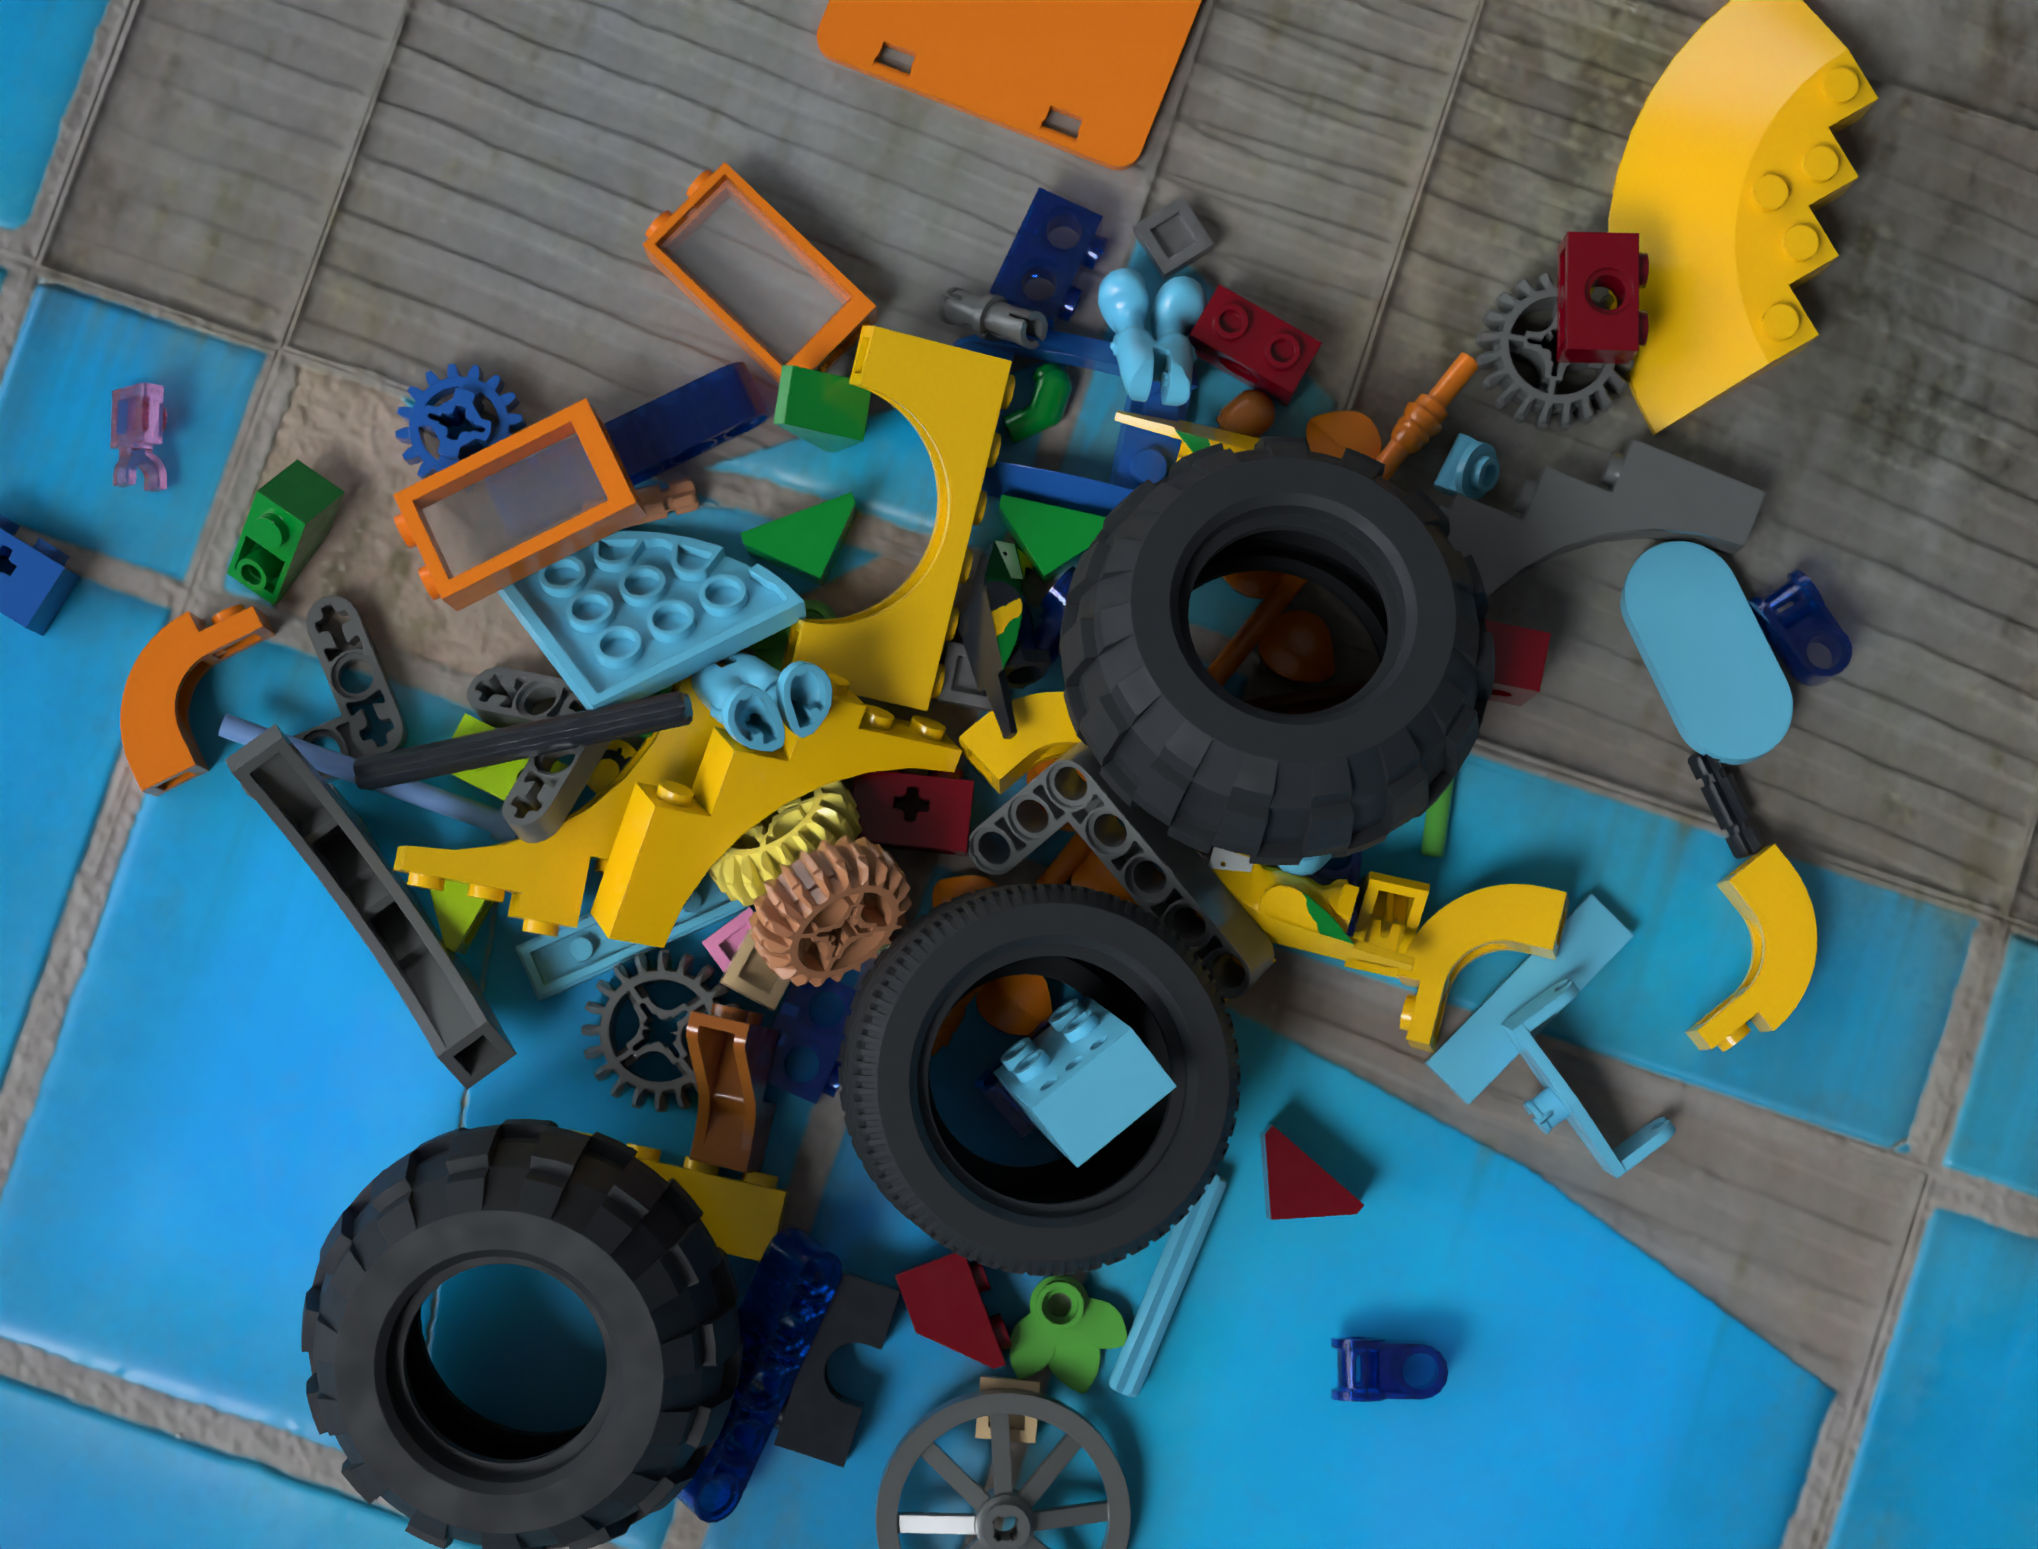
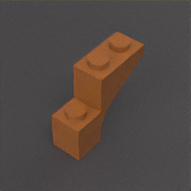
[686,1003,779,1173]

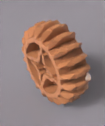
[748,835,912,987]

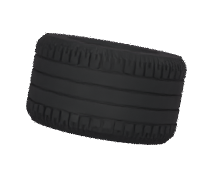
[838,884,1241,1276]

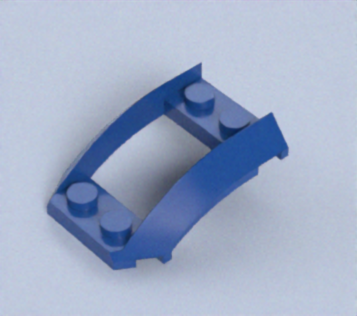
[953,330,1199,517]

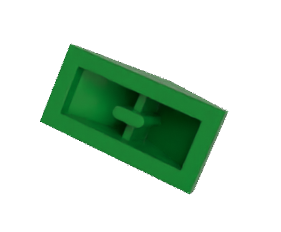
[774,365,871,452]
[740,492,858,587]
[999,495,1106,585]

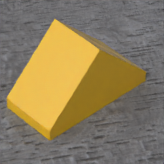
[1344,871,1430,978]

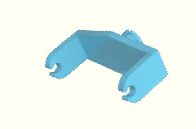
[1501,979,1676,1179]

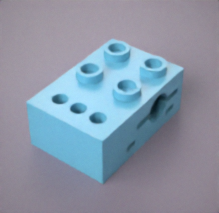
[993,995,1177,1168]

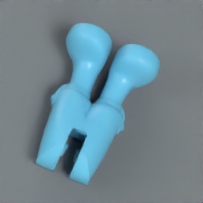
[1098,268,1206,406]
[691,652,832,752]

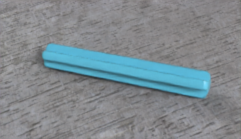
[1109,1174,1227,1398]

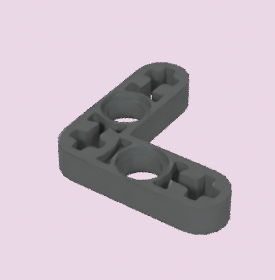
[241,595,408,800]
[467,667,611,843]

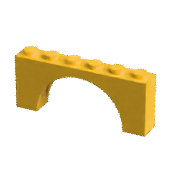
[780,325,1015,711]

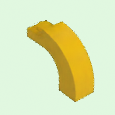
[959,692,1081,795]
[1685,844,1817,1052]
[1397,884,1570,1053]

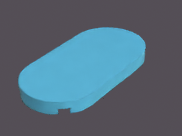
[1620,541,1793,765]

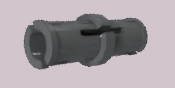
[939,287,1048,349]

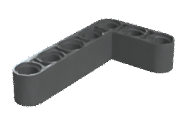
[968,741,1274,999]

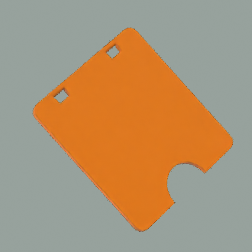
[816,0,1203,171]

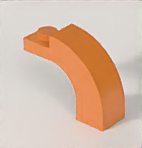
[120,604,276,797]

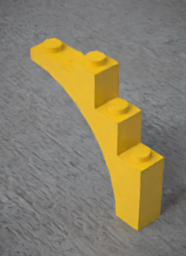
[393,662,726,937]
[590,671,962,948]

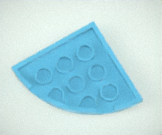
[497,531,807,710]

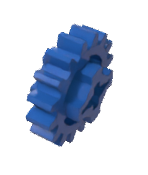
[395,363,527,494]

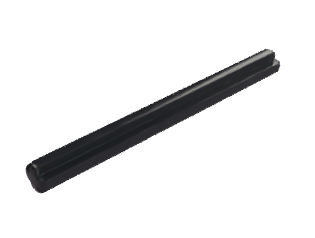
[353,691,693,790]

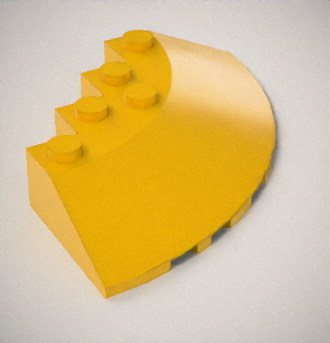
[1608,0,1879,436]

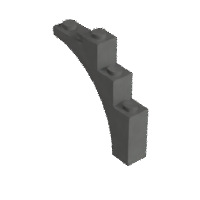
[1438,439,1766,600]
[225,724,517,1090]

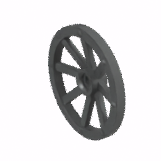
[875,1388,1131,1549]

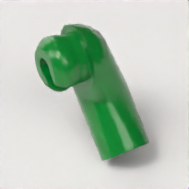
[1002,363,1072,444]

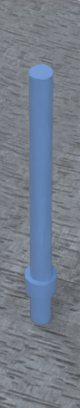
[218,713,518,842]

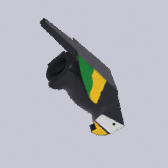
[957,540,1051,739]

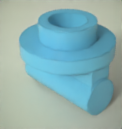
[1433,433,1500,500]

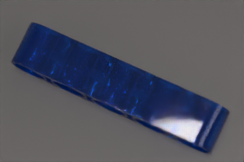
[485,362,770,540]
[676,1228,842,1523]

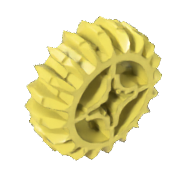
[708,781,862,907]

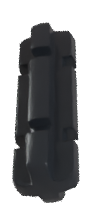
[1688,752,1765,859]

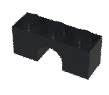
[768,1266,901,1468]

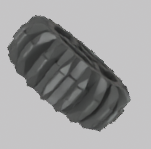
[1475,273,1634,431]
[581,950,742,1112]

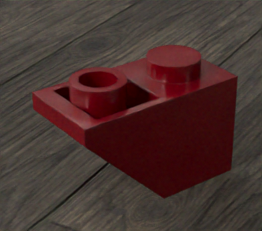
[895,1251,1013,1369]

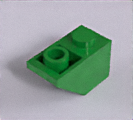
[227,459,345,606]

